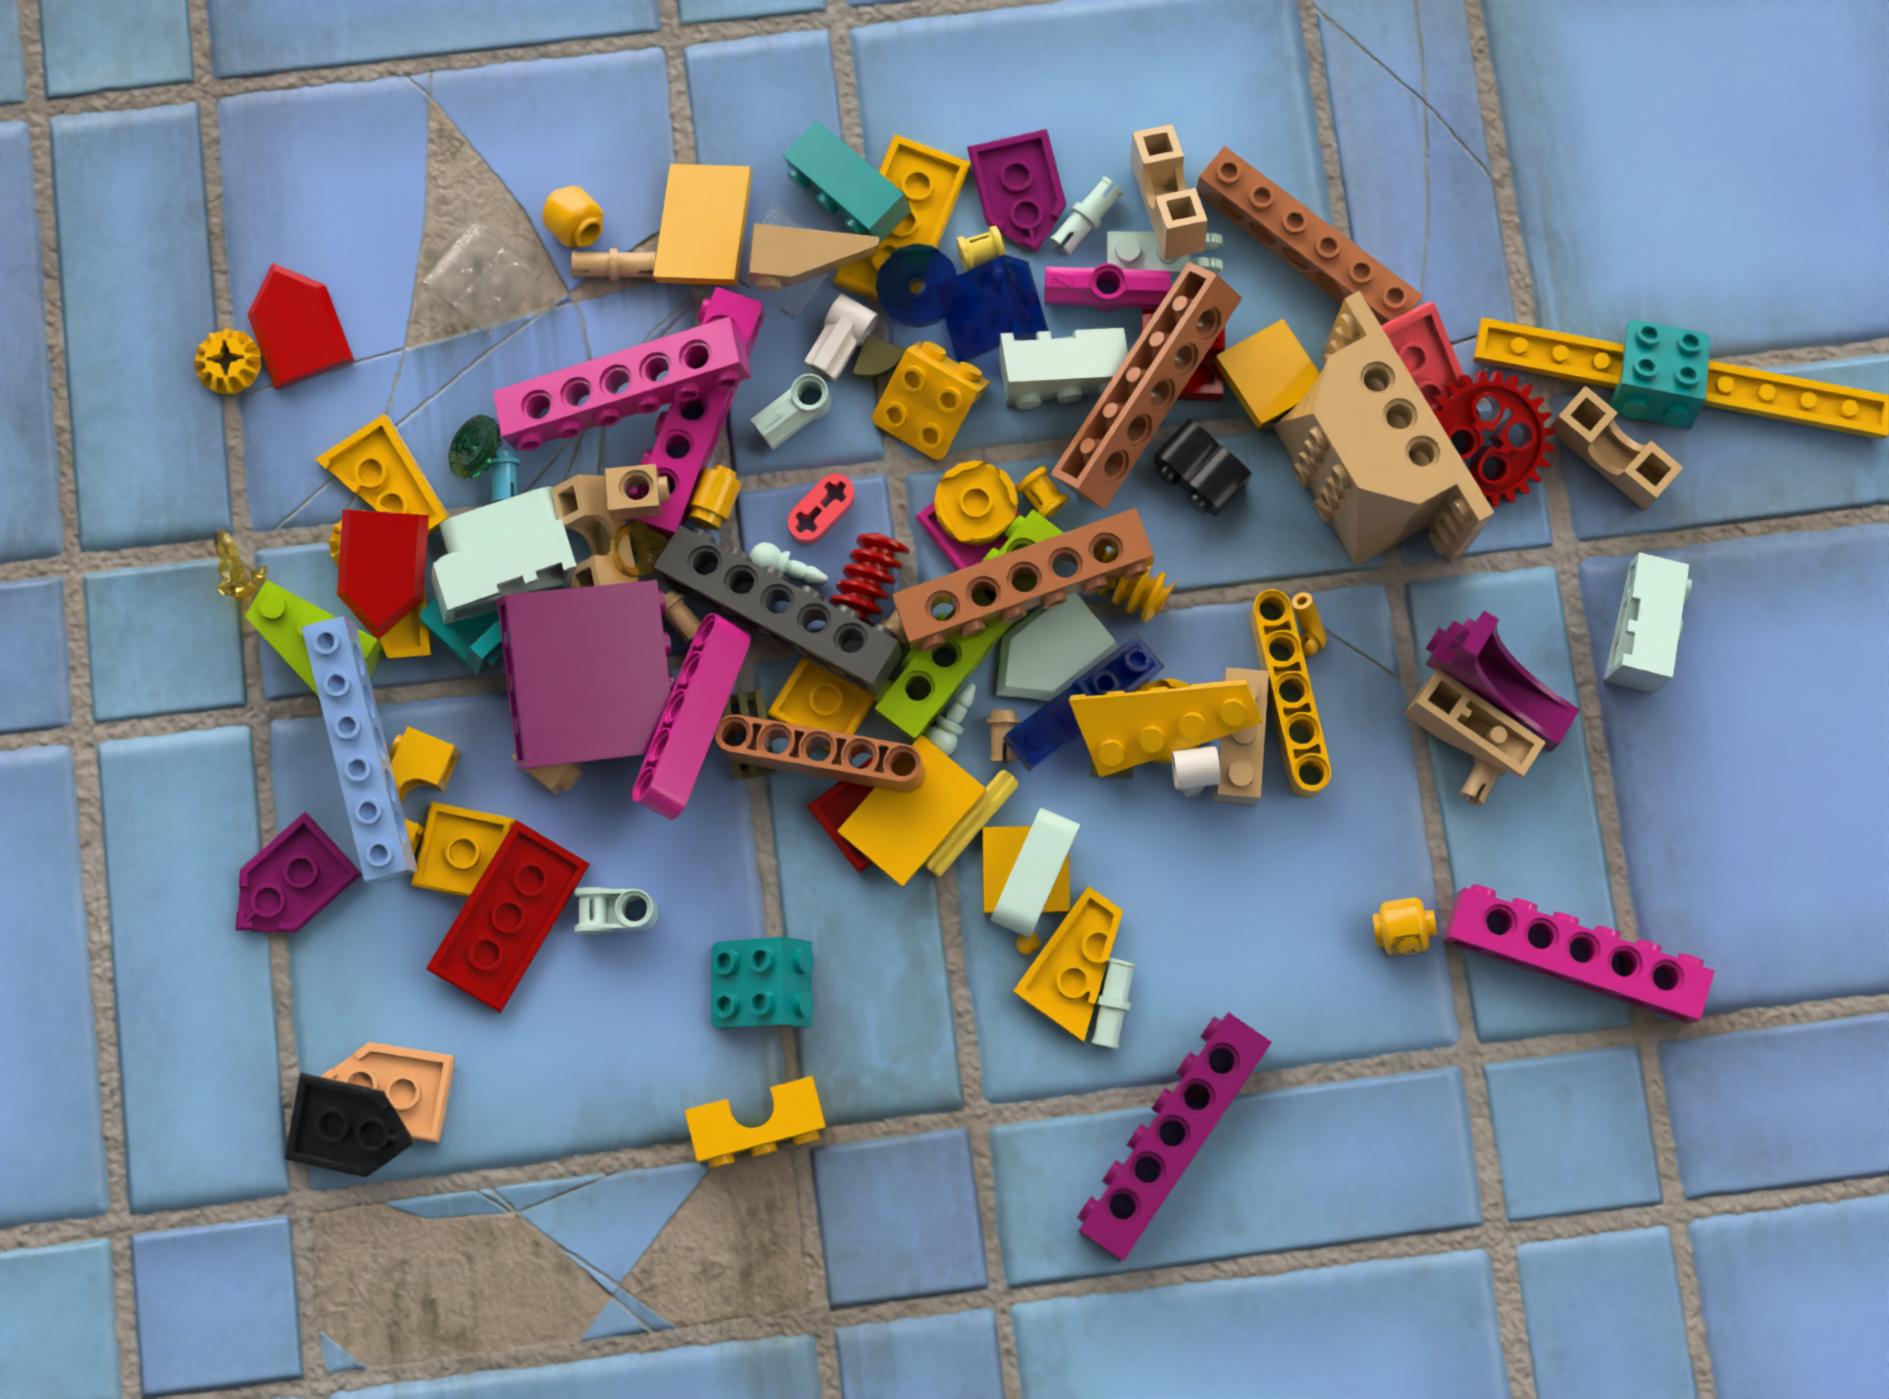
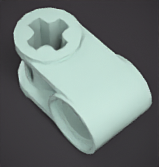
[574,887,659,935]

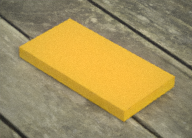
[834,134,971,314]

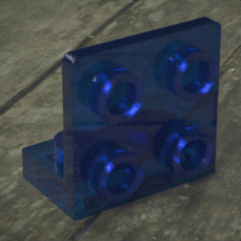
[936,254,1049,362]

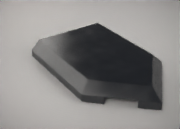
[285,1072,416,1177]

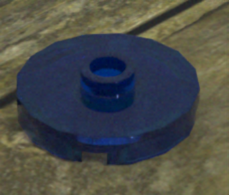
[875,243,960,328]

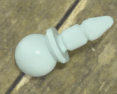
[749,542,828,583]
[924,683,976,756]

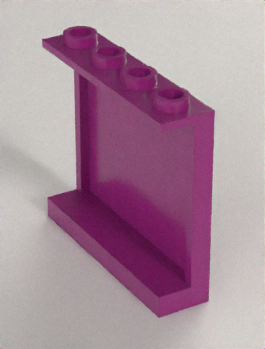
[496,580,676,770]

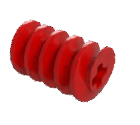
[829,533,910,627]

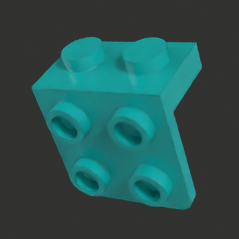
[1610,319,1710,429]
[419,591,530,675]
[711,936,814,1028]

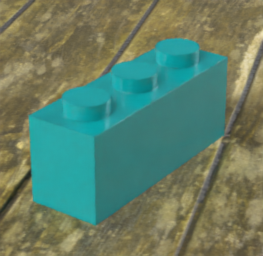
[783,120,912,244]

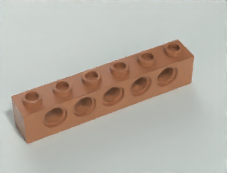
[1196,146,1423,325]
[1051,261,1242,510]
[892,508,1154,652]

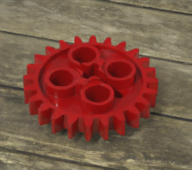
[1432,371,1556,507]

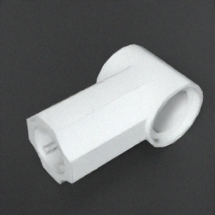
[804,294,879,383]
[1171,746,1221,797]

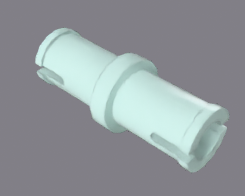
[1050,177,1123,256]
[1091,958,1136,1049]

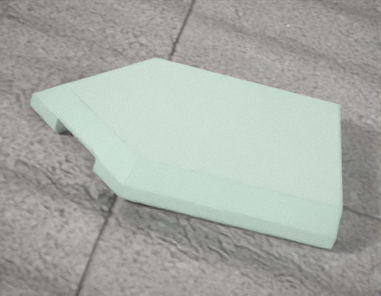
[996,592,1121,703]

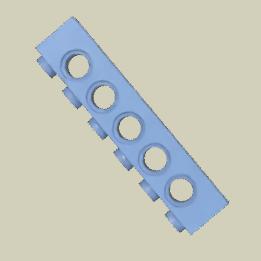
[302,616,418,883]

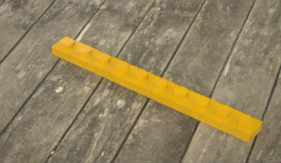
[1472,318,1889,440]

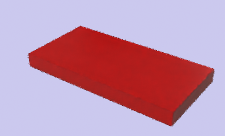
[425,820,590,1013]

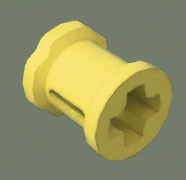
[956,226,1007,273]

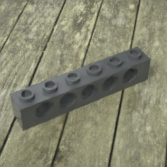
[653,525,902,697]

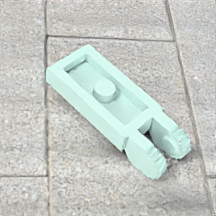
[1106,231,1223,277]

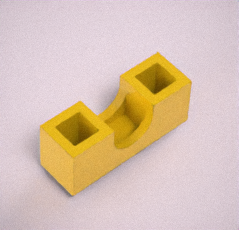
[354,726,461,857]
[685,1076,827,1169]

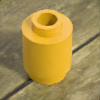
[688,464,742,530]

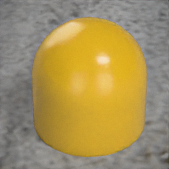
[1016,932,1041,955]

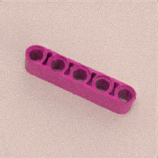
[632,613,751,820]

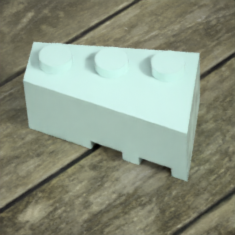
[999,328,1128,409]
[430,519,576,624]
[1603,552,1692,694]

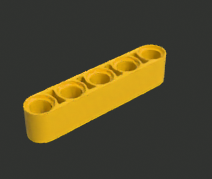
[1249,589,1331,798]

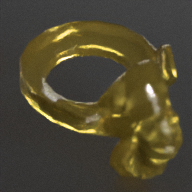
[610,520,668,578]
[213,529,268,601]

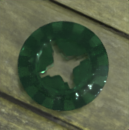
[448,415,503,480]

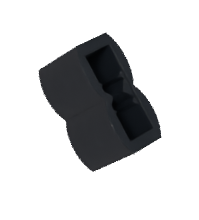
[1154,419,1252,517]

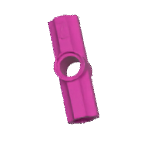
[1044,263,1171,312]

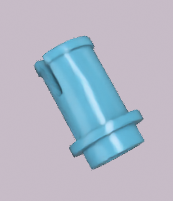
[487,450,520,503]

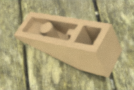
[747,223,879,291]
[1403,669,1546,778]

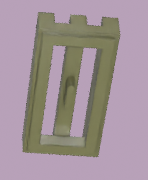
[723,689,777,781]

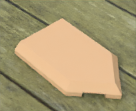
[321,1042,455,1143]

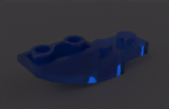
[1003,634,1165,772]

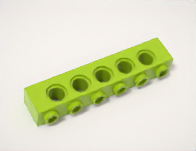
[874,509,1064,743]

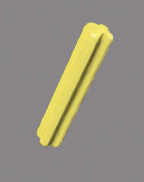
[924,770,1018,877]

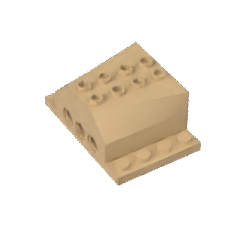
[1272,291,1494,566]

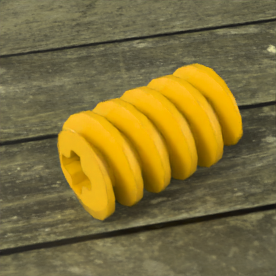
[1093,546,1178,623]

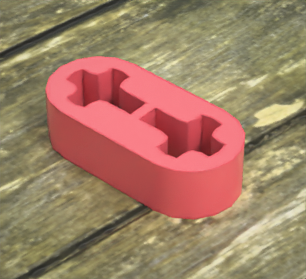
[787,474,855,545]

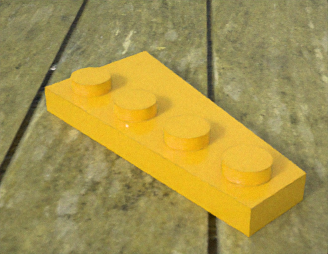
[1069,679,1263,778]

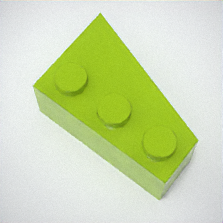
[245,579,385,697]

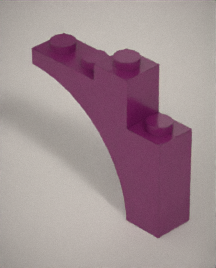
[1425,610,1580,752]

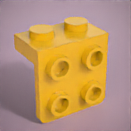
[872,341,990,460]

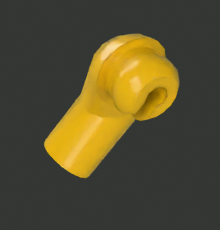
[1292,592,1327,656]

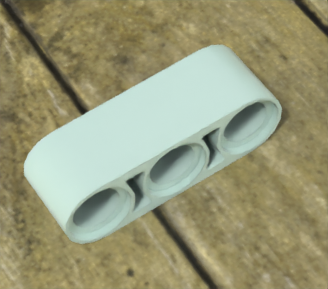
[439,487,568,554]
[990,807,1080,938]

